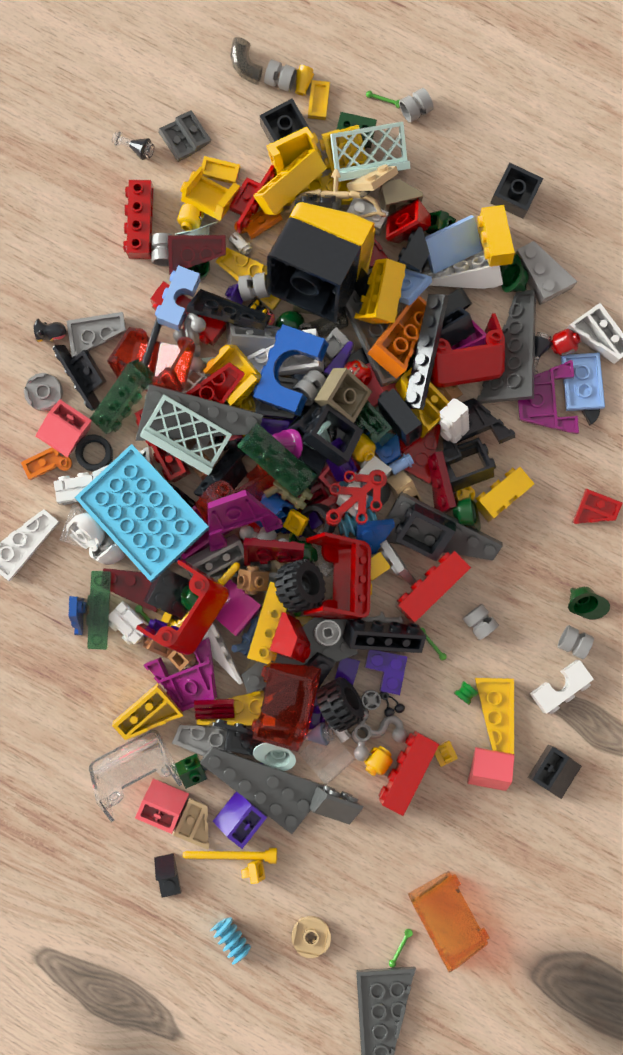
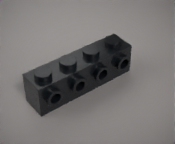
[343,619,427,653]

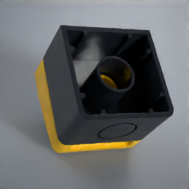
[267,202,375,324]

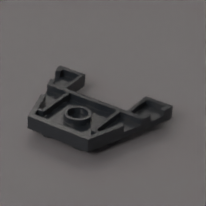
[442,398,515,466]

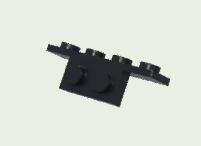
[52,345,107,411]
[194,442,248,498]
[209,719,289,756]

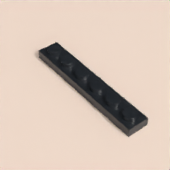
[404,294,449,410]

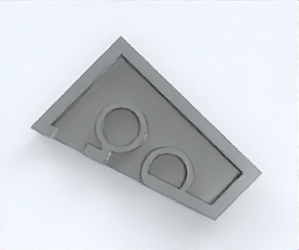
[67,312,126,358]
[172,725,232,756]

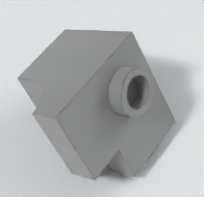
[325,327,355,362]

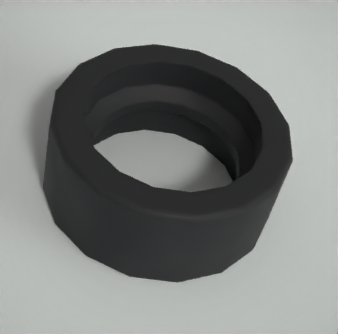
[75,434,113,472]
[300,503,336,538]

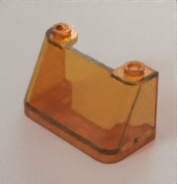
[408,871,490,973]

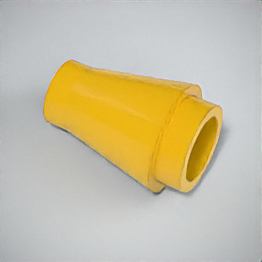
[295,65,314,96]

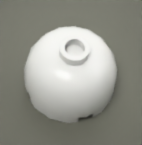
[66,513,106,552]
[89,533,126,565]

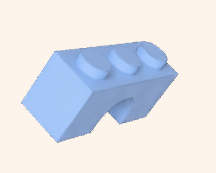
[155,266,201,331]

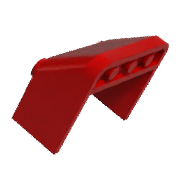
[431,313,505,388]
[304,532,371,619]
[136,559,229,655]

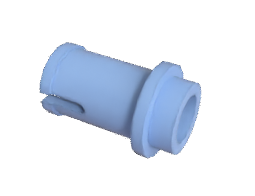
[389,453,414,475]

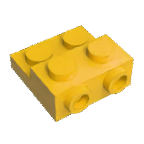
[319,125,367,173]

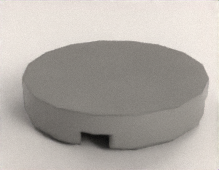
[24,373,63,411]

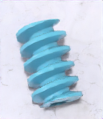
[337,508,377,537]
[210,917,251,965]

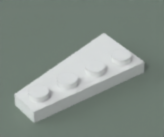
[0,509,60,581]

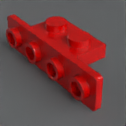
[229,165,277,234]

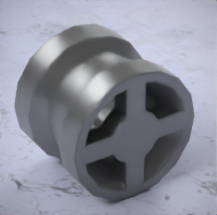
[361,690,381,710]

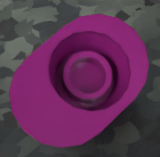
[265,429,303,462]

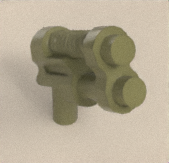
[263,472,313,510]

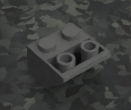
[309,785,364,825]

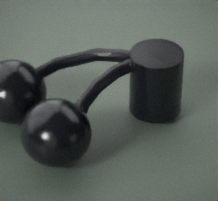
[379,691,405,717]

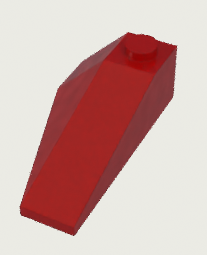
[186,362,245,404]

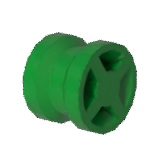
[454,681,478,705]

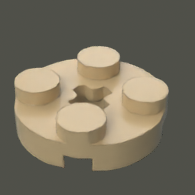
[291,916,331,958]

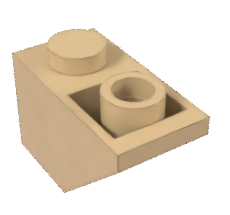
[387,470,422,502]

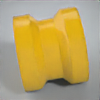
[455,486,475,502]

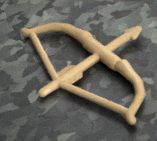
[285,169,386,218]

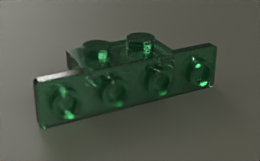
[86,571,111,650]

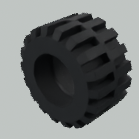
[274,559,326,613]
[316,677,365,732]

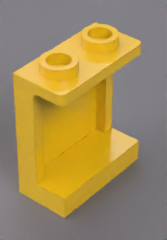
[266,127,322,175]
[180,166,240,221]
[203,344,261,406]

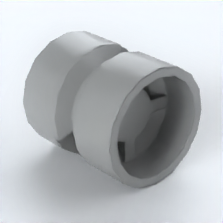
[264,59,296,92]
[399,88,434,123]
[151,233,173,266]
[238,272,270,301]
[292,369,326,406]
[463,604,499,640]
[313,620,341,646]
[558,625,594,659]

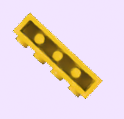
[253,149,327,215]
[247,582,290,665]

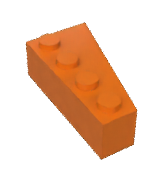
[367,296,427,379]

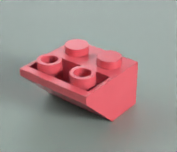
[36,399,92,458]
[135,778,190,834]

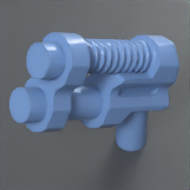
[231,616,259,656]

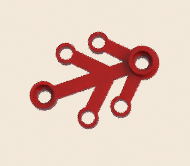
[326,470,387,526]

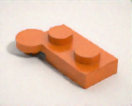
[234,210,283,240]
[21,447,72,480]

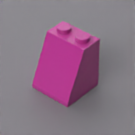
[216,579,262,636]

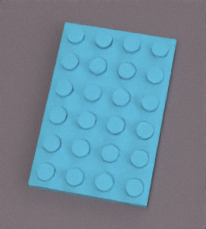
[74,444,209,582]

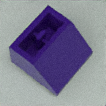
[213,792,268,849]

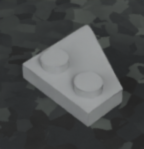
[380,540,416,585]

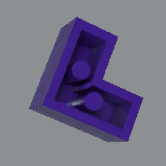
[364,650,407,695]

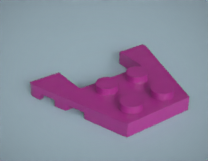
[518,360,579,434]
[208,490,283,552]
[144,638,217,712]

